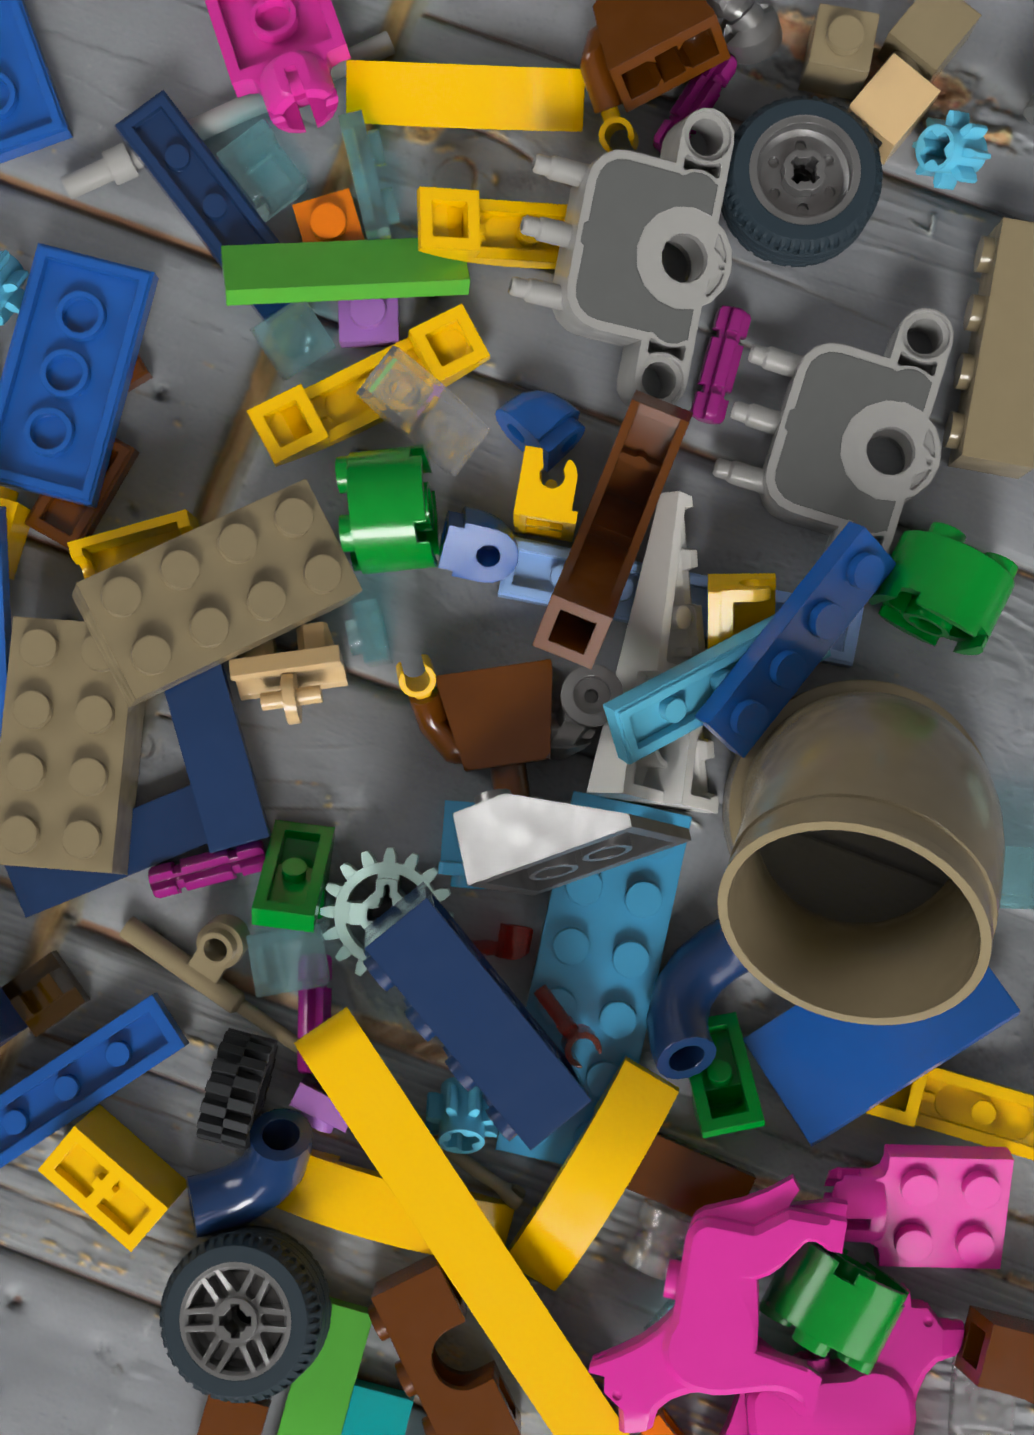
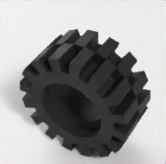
[196,1028,278,1151]

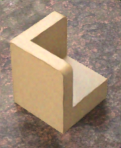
[848,53,940,165]

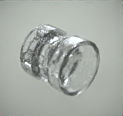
[621,1198,692,1281]

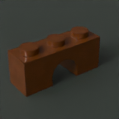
[367,1255,521,1435]

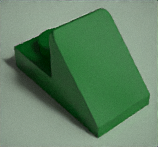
[252,819,335,933]
[688,1012,765,1138]

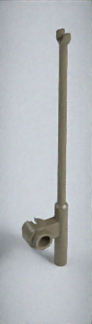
[119,914,526,1210]

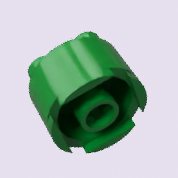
[335,444,440,575]
[869,522,1018,655]
[759,1242,909,1375]

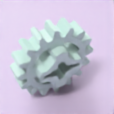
[320,847,454,976]

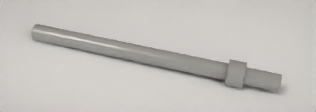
[61,31,395,200]

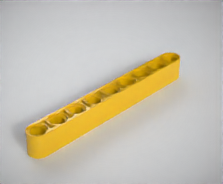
[294,1007,630,1435]

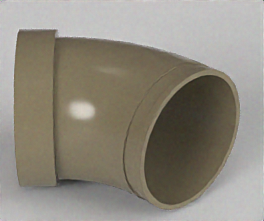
[717,680,1005,1025]

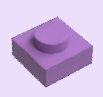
[338,298,400,348]
[289,1075,348,1134]

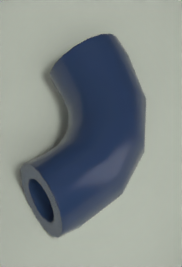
[646,918,749,1080]
[186,1108,312,1238]

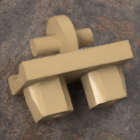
[229,622,348,725]

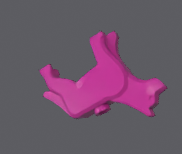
[588,1174,848,1433]
[719,1283,965,1435]

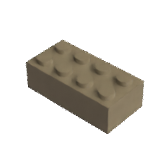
[72,479,363,708]
[0,616,146,875]

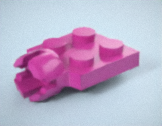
[205,0,351,133]
[823,1144,1014,1269]

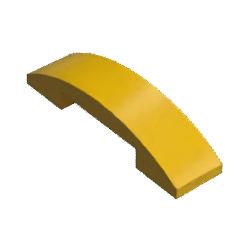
[346,60,585,132]
[417,186,568,269]
[247,304,490,467]
[508,1056,679,1291]
[866,1067,1034,1161]
[276,1149,514,1255]

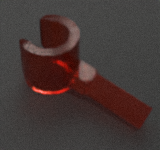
[472,923,533,960]
[533,984,602,1069]

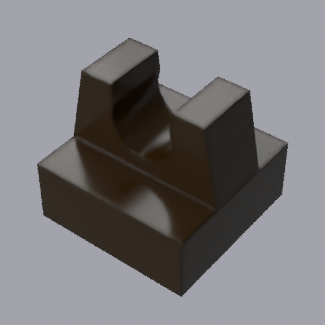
[1,950,91,1037]

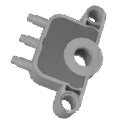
[508,108,734,407]
[712,308,954,554]

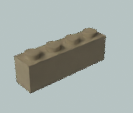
[943,217,1034,479]

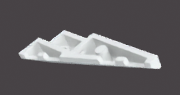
[586,491,719,814]

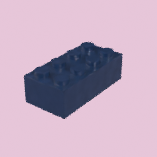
[363,881,592,1151]

